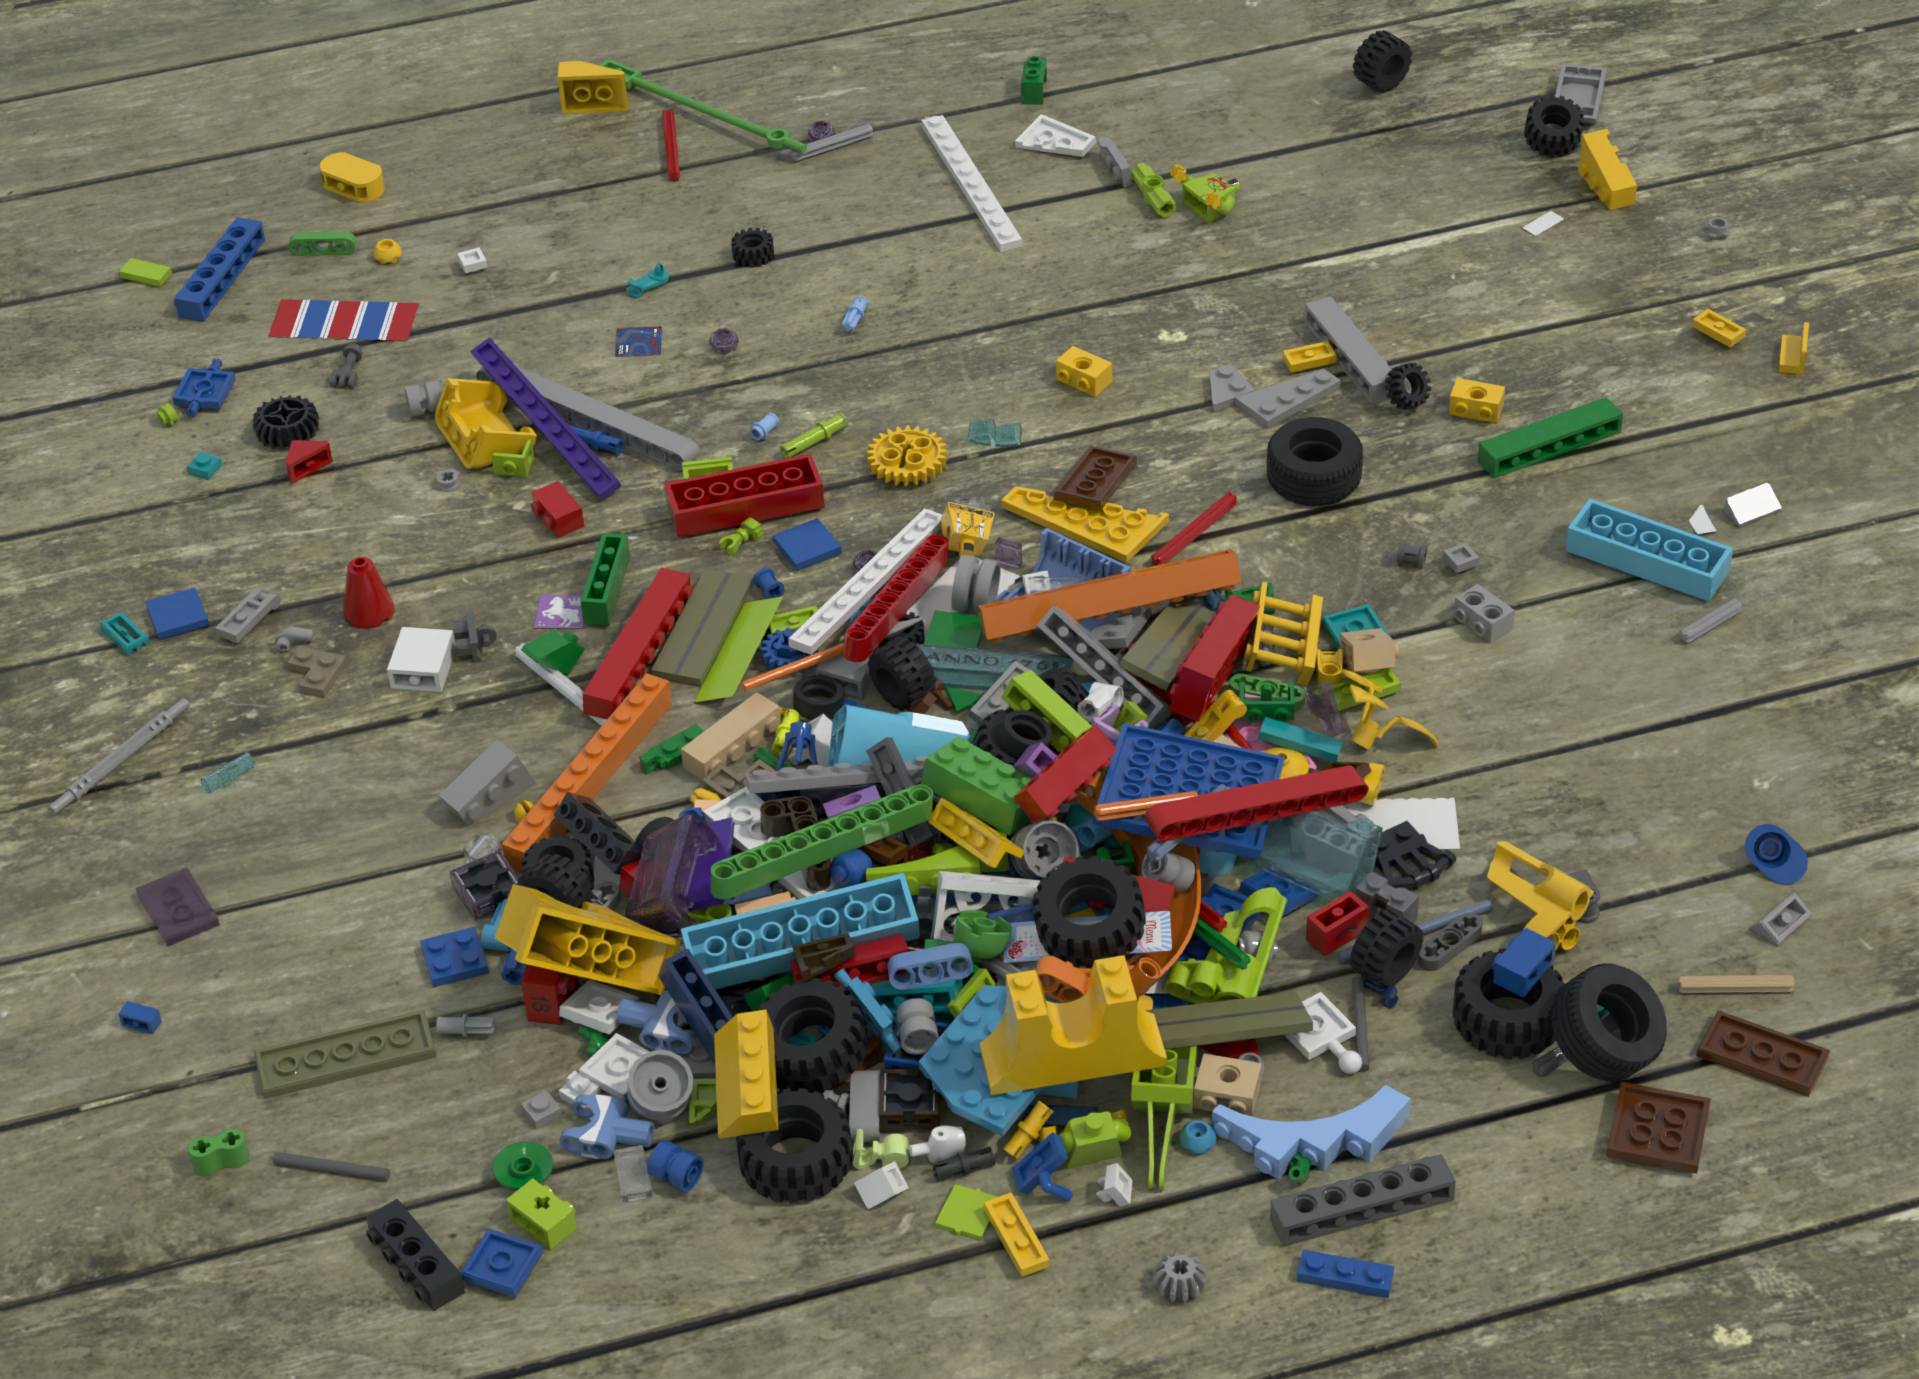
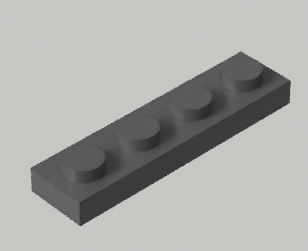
[866,737,938,849]

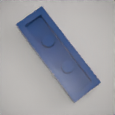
[1297,1250,1394,1298]

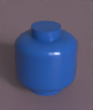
[831,849,873,888]

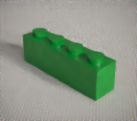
[581,533,630,626]

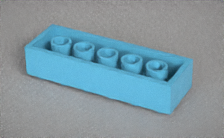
[1566,498,1733,601]

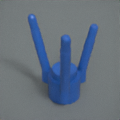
[776,722,818,771]

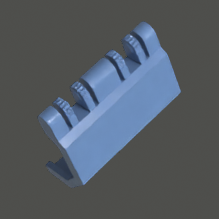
[993,528,1131,638]

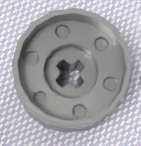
[1008,820,1079,880]

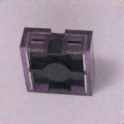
[449,850,519,921]

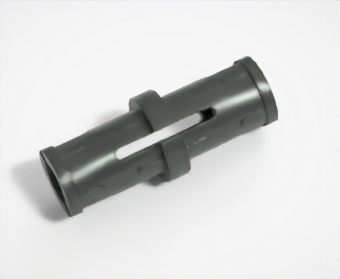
[932,1146,995,1181]

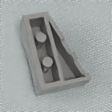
[439,739,537,826]

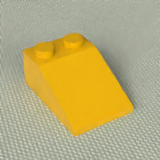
[558,61,629,114]

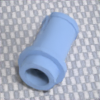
[750,413,779,441]

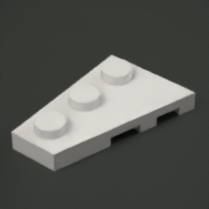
[1015,114,1096,157]

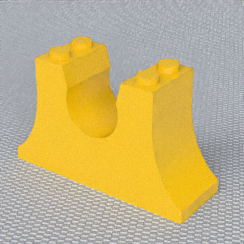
[495,884,681,995]
[979,955,1167,1095]

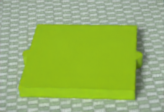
[935,1184,998,1241]

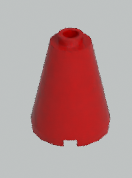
[343,557,395,629]

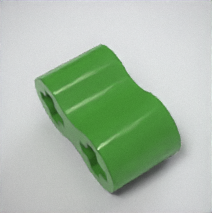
[188,1128,249,1176]

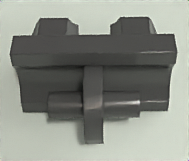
[453,612,497,663]

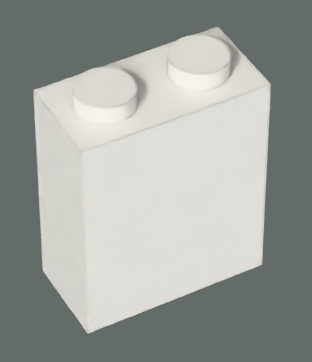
[387,627,456,692]

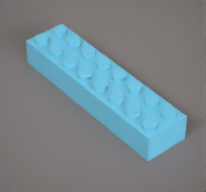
[681,873,920,990]

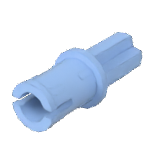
[842,296,868,332]

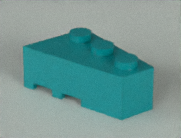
[871,979,963,1024]

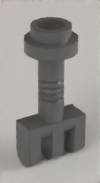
[330,343,363,388]

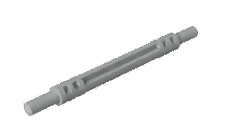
[48,698,190,815]

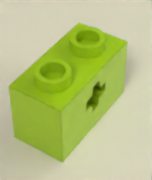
[506,1178,577,1250]

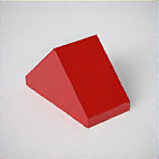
[286,440,333,484]

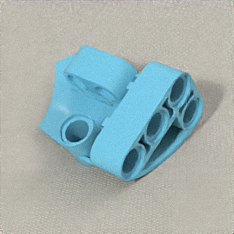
[828,705,971,781]

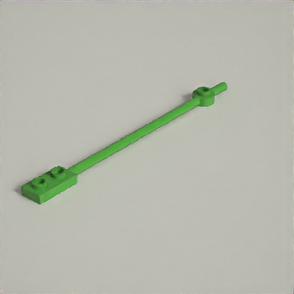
[599,59,807,153]

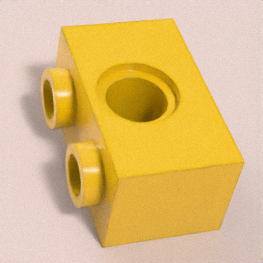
[1056,346,1113,397]
[1449,378,1505,424]

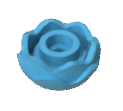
[1179,1120,1217,1154]

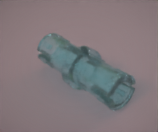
[200,752,255,793]

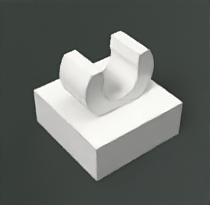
[559,1071,601,1108]
[1096,1163,1133,1207]

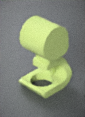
[853,1128,909,1169]

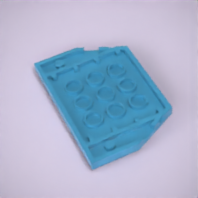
[919,985,1061,1136]

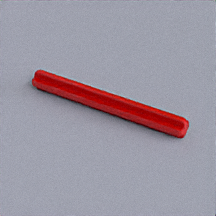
[662,109,680,181]
[1151,492,1237,566]

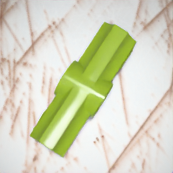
[1131,163,1176,218]

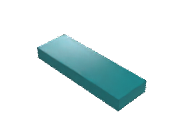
[1258,717,1343,763]

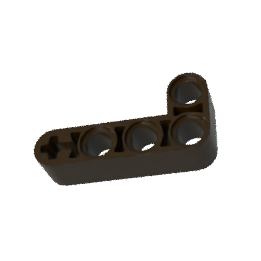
[760,796,831,891]

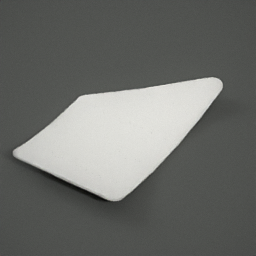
[1689,505,1717,534]

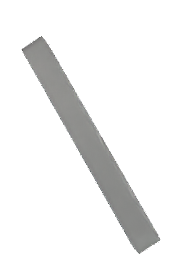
[476,365,700,471]

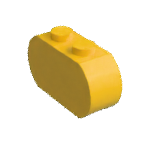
[320,152,385,203]

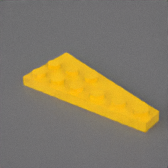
[1001,486,1169,563]

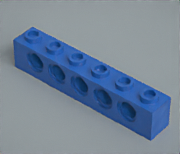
[174,217,265,322]

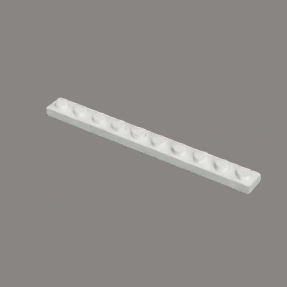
[922,115,1022,252]
[789,508,942,655]

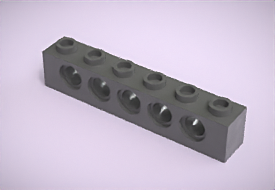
[1270,1154,1456,1247]

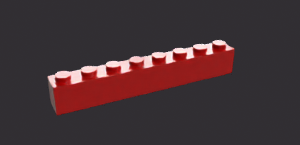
[583,567,693,720]

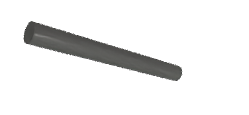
[1352,977,1369,1072]
[273,1152,390,1181]

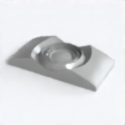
[1555,63,1607,123]

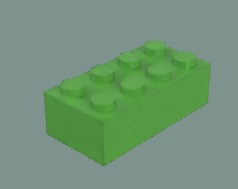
[920,736,1033,836]

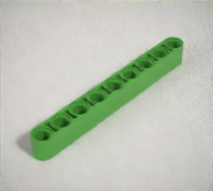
[710,785,933,899]

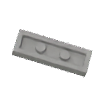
[969,661,1037,724]

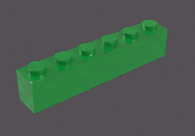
[1478,397,1623,479]

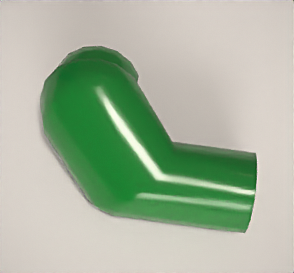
[578,1025,607,1056]

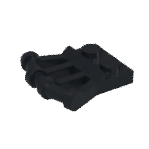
[1366,821,1456,889]

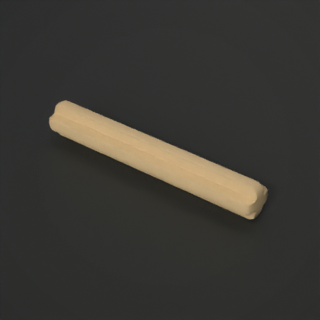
[1678,975,1795,993]

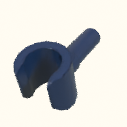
[1364,980,1399,1008]

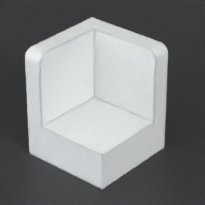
[854,1161,909,1209]

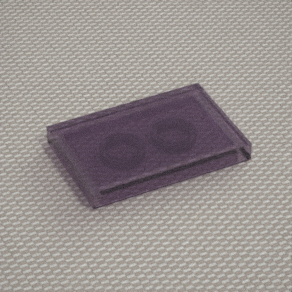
[135,867,220,947]

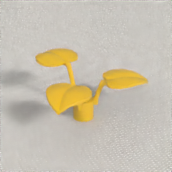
[1340,669,1439,749]

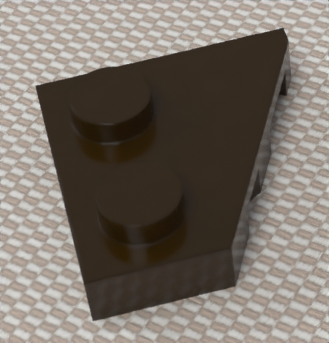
[792,933,856,981]

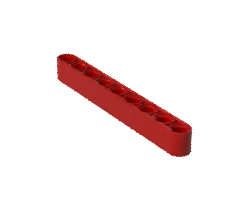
[844,534,949,662]
[1144,766,1369,842]

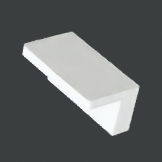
[787,714,832,767]

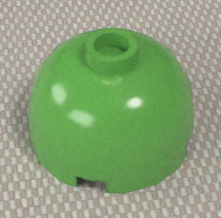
[953,910,1013,963]

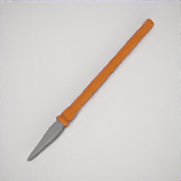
[741,617,924,692]

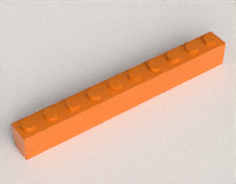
[977,549,1242,642]
[502,673,672,874]

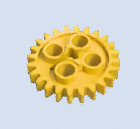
[867,425,947,486]

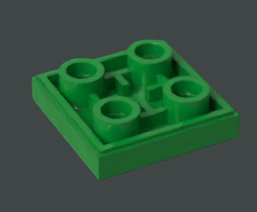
[923,610,983,659]

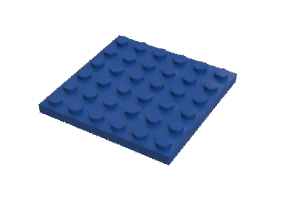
[1092,723,1285,860]

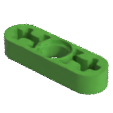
[288,231,356,256]
[1229,674,1305,712]

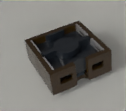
[879,1069,940,1130]

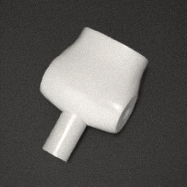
[909,1126,965,1163]

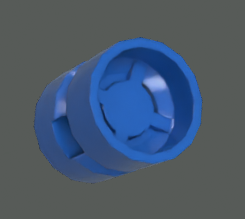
[647,1140,704,1192]

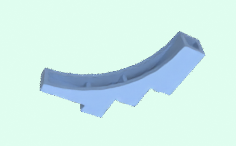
[1212,1085,1411,1180]

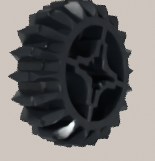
[253,394,319,450]

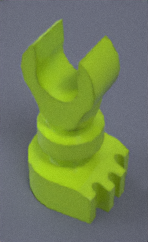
[719,517,764,555]

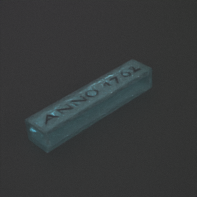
[916,644,1074,690]

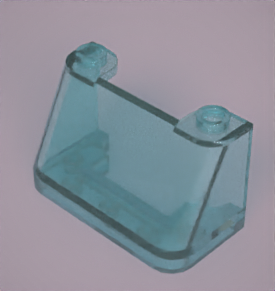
[1251,811,1383,901]

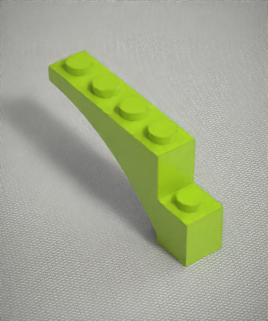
[866,830,1009,896]

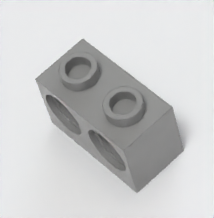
[1454,584,1515,644]

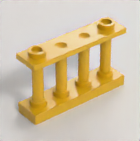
[1243,581,1323,686]

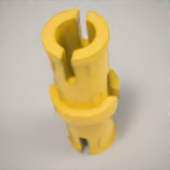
[1003,1100,1054,1160]

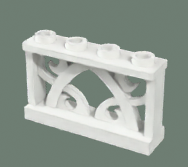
[930,871,1041,943]

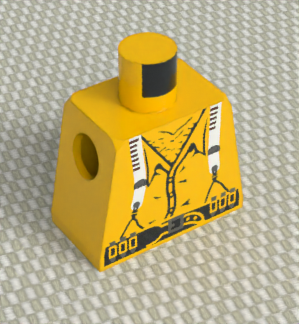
[941,502,994,558]

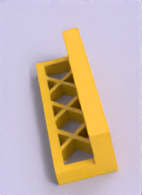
[928,798,1025,868]

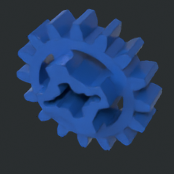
[761,627,818,675]

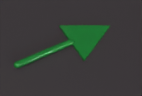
[945,686,983,713]

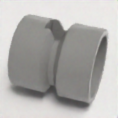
[404,380,442,417]
[1141,851,1195,893]
[896,998,939,1055]

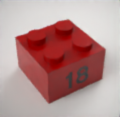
[521,965,578,1025]

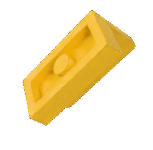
[1778,322,1809,375]

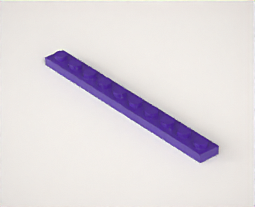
[470,337,621,501]

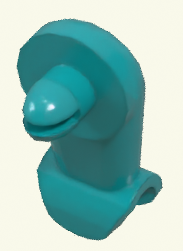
[626,263,669,298]

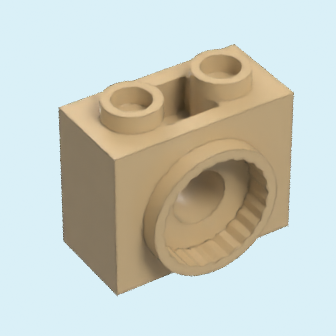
[1340,628,1399,673]
[1194,1054,1262,1116]

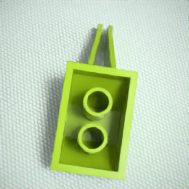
[1131,1046,1197,1190]

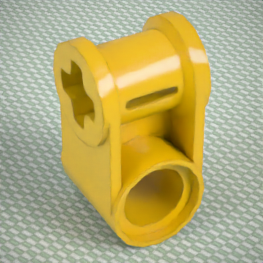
[1315,649,1343,689]

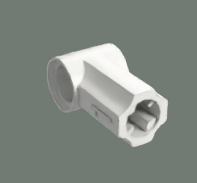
[1078,682,1123,722]

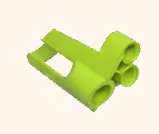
[1164,887,1287,1004]

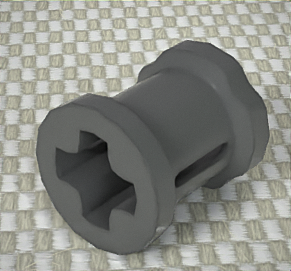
[1397,540,1428,568]

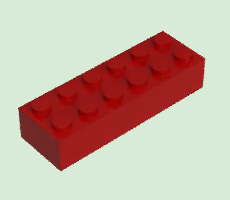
[664,454,825,537]
[1168,595,1260,722]

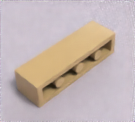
[681,692,781,780]

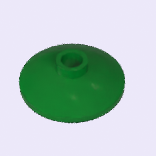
[493,1141,553,1190]

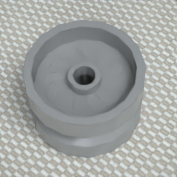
[952,555,1001,615]
[627,1050,693,1125]

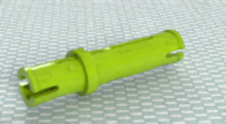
[779,413,848,459]

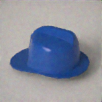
[1745,824,1808,884]

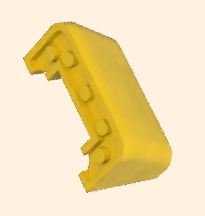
[435,378,537,469]

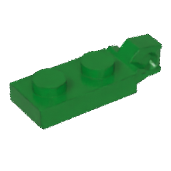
[639,724,704,774]

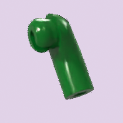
[1289,1154,1311,1184]

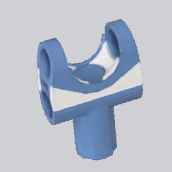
[617,990,695,1054]
[559,1094,654,1159]

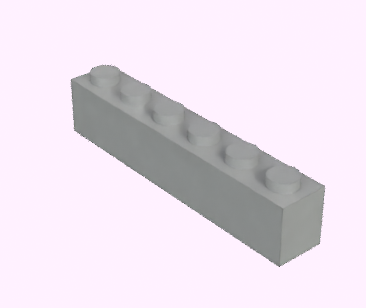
[1304,296,1392,405]
[1037,605,1173,730]

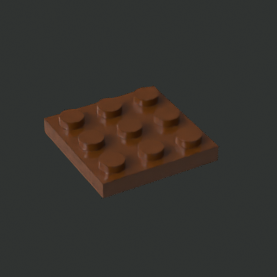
[1606,1082,1711,1174]

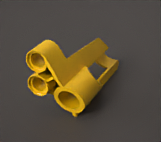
[1487,841,1594,951]

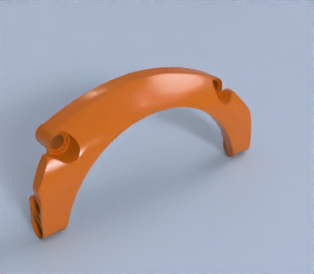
[1035,770,1201,1003]

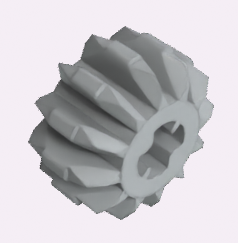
[1154,1250,1206,1303]

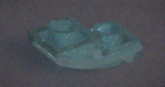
[968,419,1022,447]

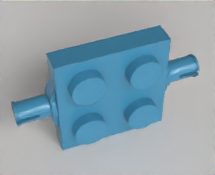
[834,969,902,1054]

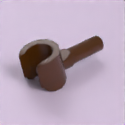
[932,677,953,710]

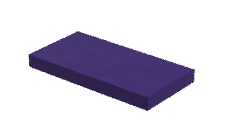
[668,817,735,915]

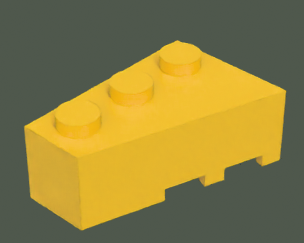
[1578,129,1637,210]

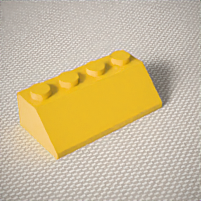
[714,1010,778,1139]

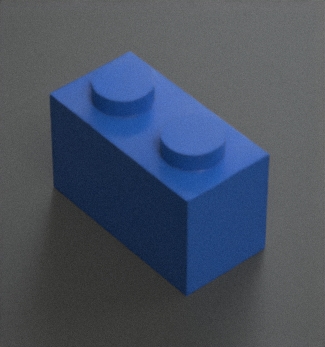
[1492,928,1556,998]

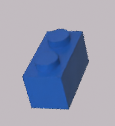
[118,1001,162,1034]

